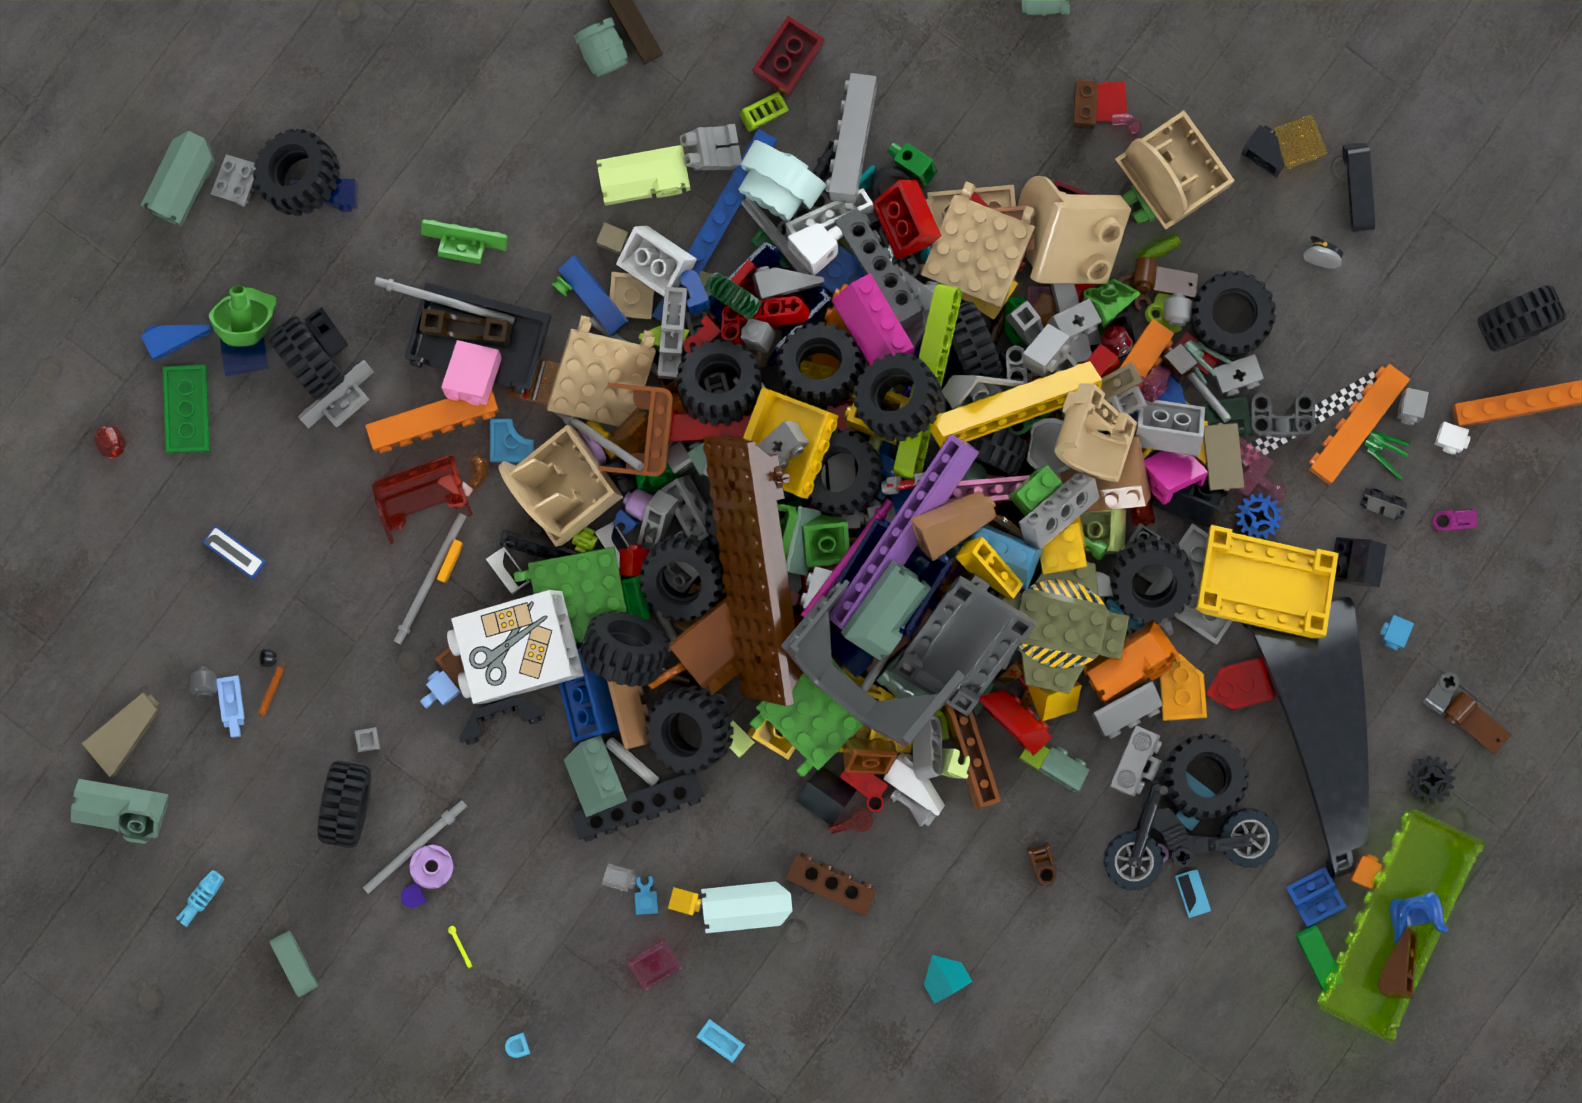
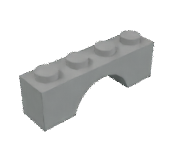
[1005,301,1077,375]

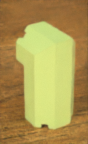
[597,145,691,206]

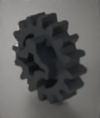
[1406,756,1455,804]

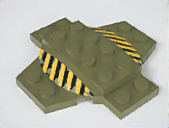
[997,562,1129,694]

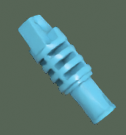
[176,870,224,927]

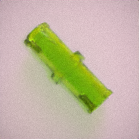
[1137,233,1182,259]

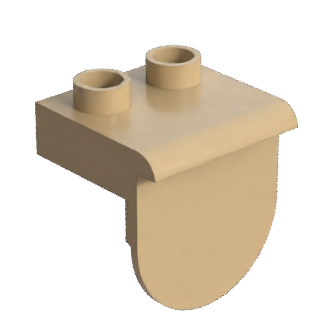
[1115,111,1235,230]
[1018,176,1131,284]
[499,425,623,546]

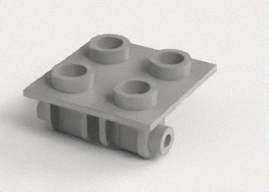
[211,154,256,207]

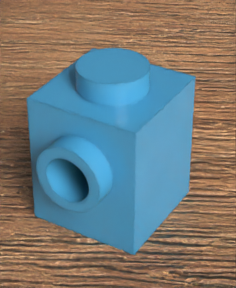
[1380,615,1414,651]

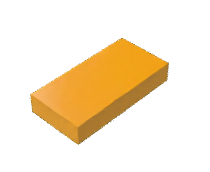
[437,539,464,584]

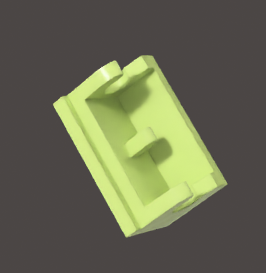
[942,749,970,779]

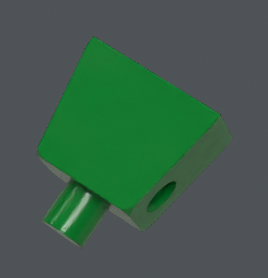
[887,142,938,188]

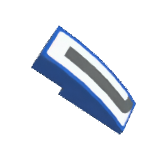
[203,525,268,580]

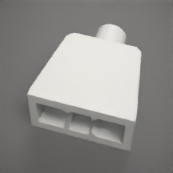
[788,223,843,276]

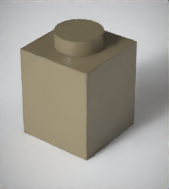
[596,222,630,255]

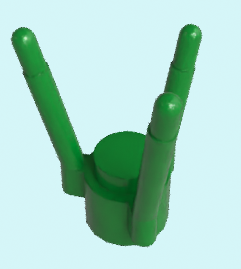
[1364,430,1409,480]

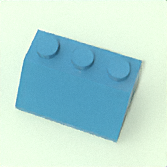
[970,524,1043,590]

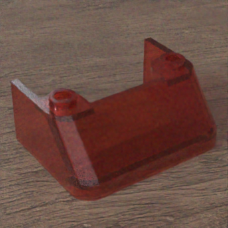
[372,456,473,544]

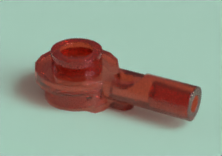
[829,810,873,834]

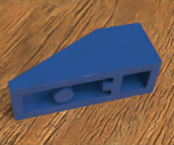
[140,325,214,361]

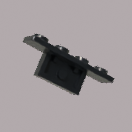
[500,519,582,559]

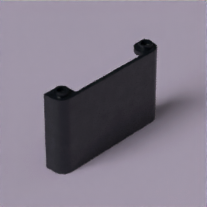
[404,283,552,395]

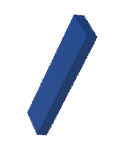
[558,255,629,336]

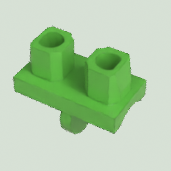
[1122,185,1156,225]

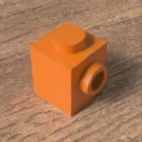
[1349,854,1384,889]

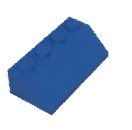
[558,648,620,743]

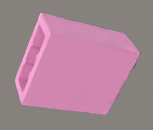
[441,340,502,406]

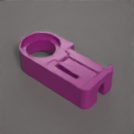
[1432,508,1478,532]

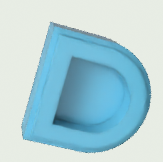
[505,1032,530,1058]

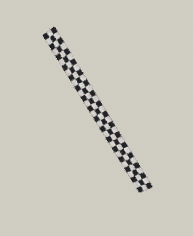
[1240,369,1378,468]

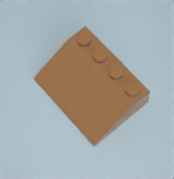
[1060,435,1151,512]

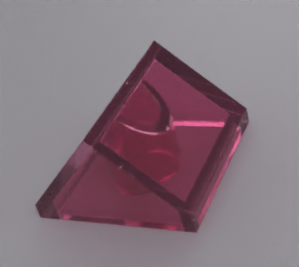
[626,939,682,991]

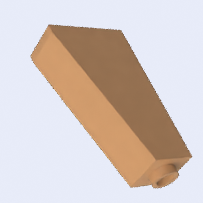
[910,491,997,561]

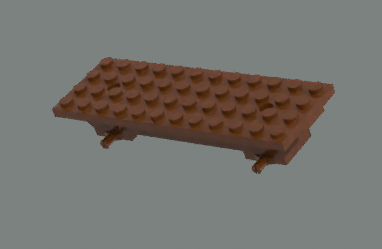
[703,436,804,706]

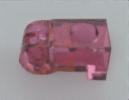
[1136,366,1171,403]

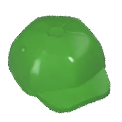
[209,285,276,347]

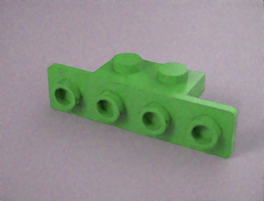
[421,219,508,264]

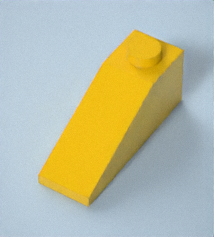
[956,537,1023,600]

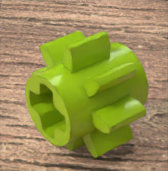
[572,527,598,552]

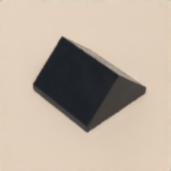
[796,766,857,826]

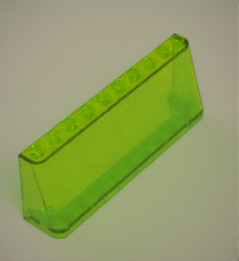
[1317,808,1486,1044]

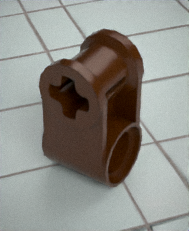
[1027,842,1057,886]

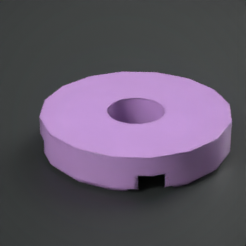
[409,845,454,889]

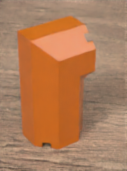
[1082,620,1180,706]

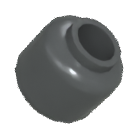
[189,666,218,701]

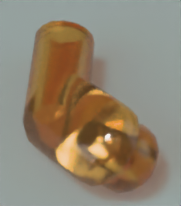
[469,455,488,488]

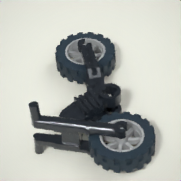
[1103,779,1279,891]

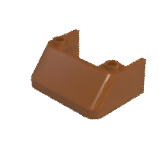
[599,382,674,476]

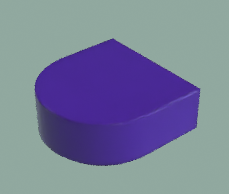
[401,883,427,908]

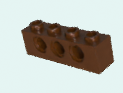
[785,853,876,916]

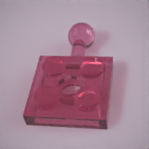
[1235,436,1287,501]

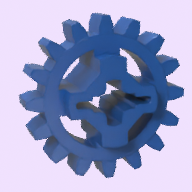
[1235,493,1283,540]

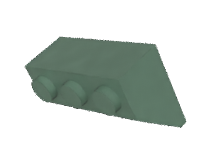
[786,504,821,576]
[564,735,627,817]

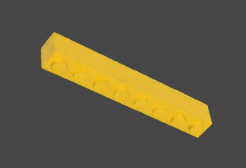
[931,361,1102,448]

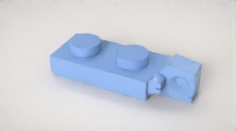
[217,675,245,738]

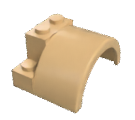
[1054,383,1137,482]

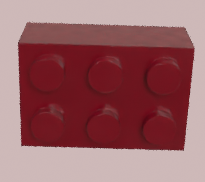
[752,16,824,97]

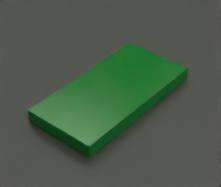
[163,364,210,454]

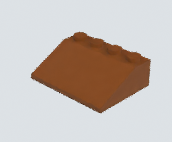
[669,598,739,695]

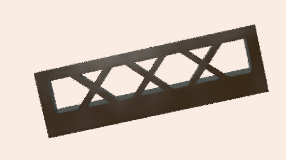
[607,0,663,65]

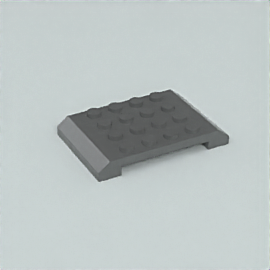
[892,576,1037,716]

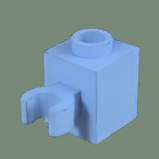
[420,671,461,709]

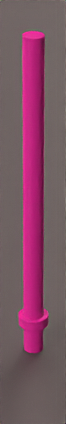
[801,499,893,618]

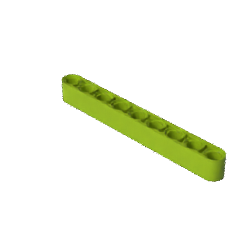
[894,284,962,479]

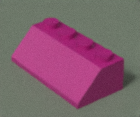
[832,273,914,366]

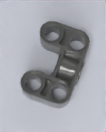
[1250,393,1315,438]

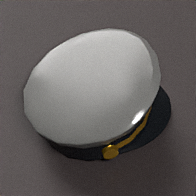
[1303,236,1343,269]

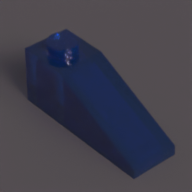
[290,179,358,212]

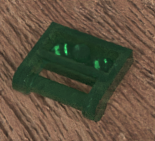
[1203,396,1252,437]

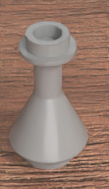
[890,788,937,827]

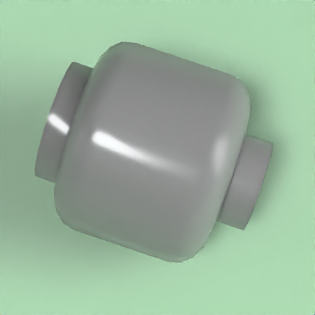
[1163,293,1192,326]

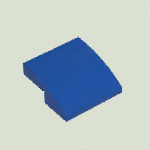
[1286,867,1347,928]

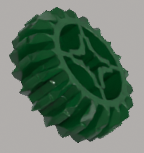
[704,273,761,319]

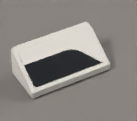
[595,521,629,569]
[486,547,530,595]

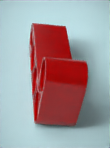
[721,296,810,346]

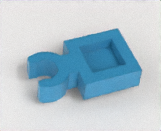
[635,876,658,915]

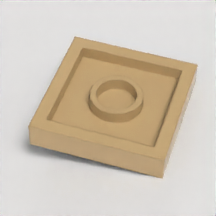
[610,272,654,319]

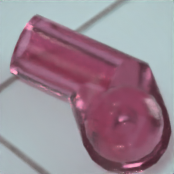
[1112,114,1142,134]

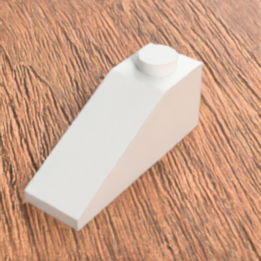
[883,752,945,816]

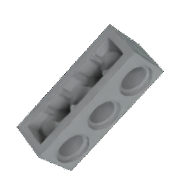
[661,475,709,541]

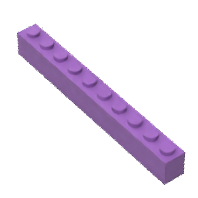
[829,434,979,630]

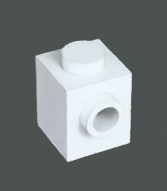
[1434,422,1471,455]

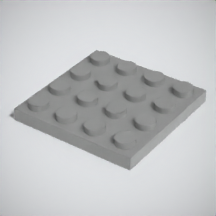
[1144,523,1232,645]

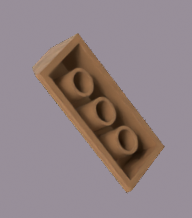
[607,681,651,750]

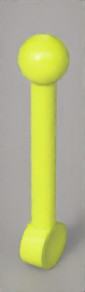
[448,926,473,968]

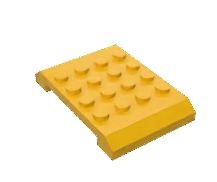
[1196,525,1339,638]

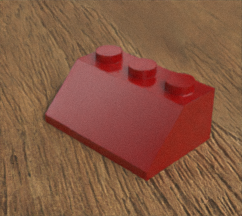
[872,180,942,259]
[979,690,1052,756]

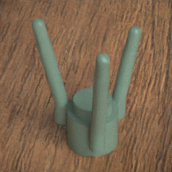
[1183,340,1232,385]

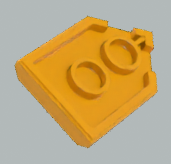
[1160,654,1207,721]

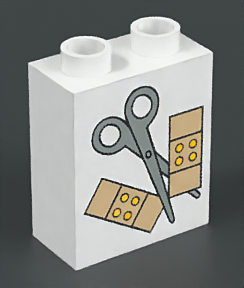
[447,590,584,704]

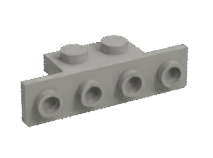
[298,360,374,429]

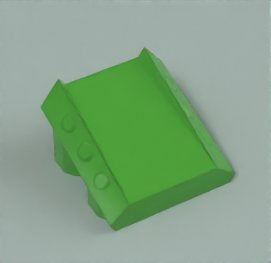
[1082,279,1140,327]

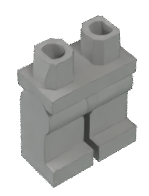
[680,124,742,171]

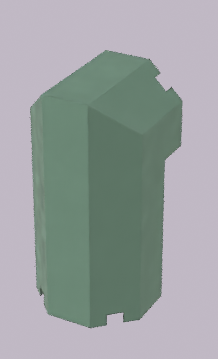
[140,131,216,227]
[841,560,931,660]
[71,779,168,844]

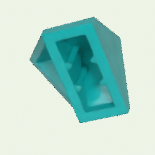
[924,955,973,1004]

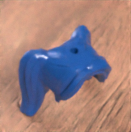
[1390,892,1448,942]

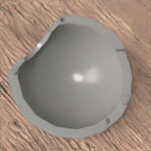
[1027,418,1070,474]

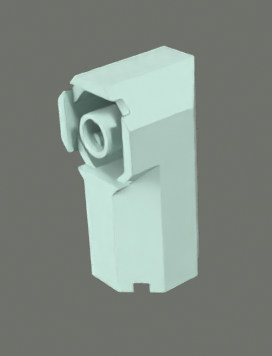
[701,882,793,933]

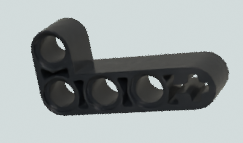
[1342,143,1375,232]

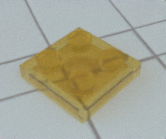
[1273,114,1328,171]

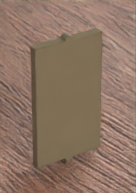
[1203,422,1244,491]

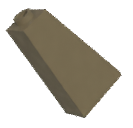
[82,693,160,778]

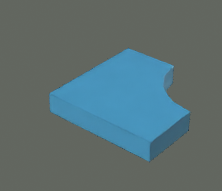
[490,419,534,463]

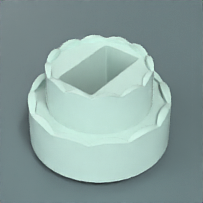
[738,140,826,222]

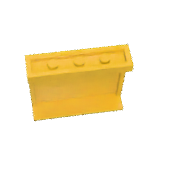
[743,387,838,499]

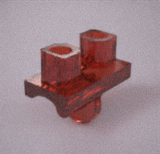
[1129,499,1155,527]

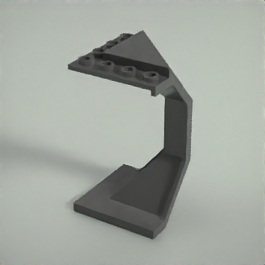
[781,580,965,748]

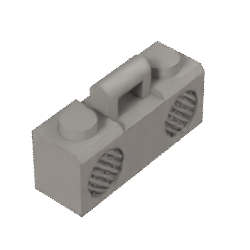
[1109,725,1162,797]

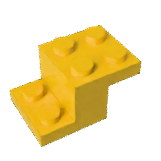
[1040,516,1087,575]

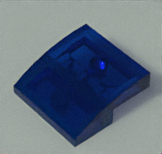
[220,337,269,376]

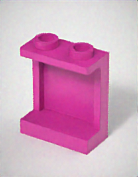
[1144,451,1208,505]

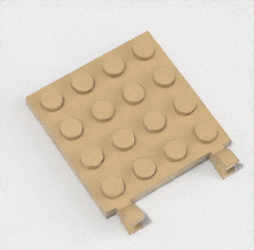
[921,181,1036,308]
[547,315,656,429]

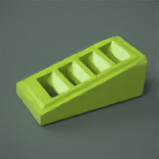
[739,91,789,132]

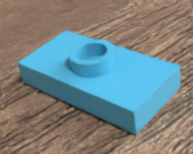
[697,1019,745,1063]

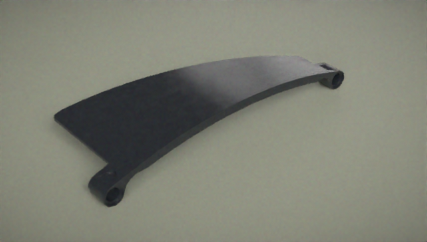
[1242,597,1369,879]

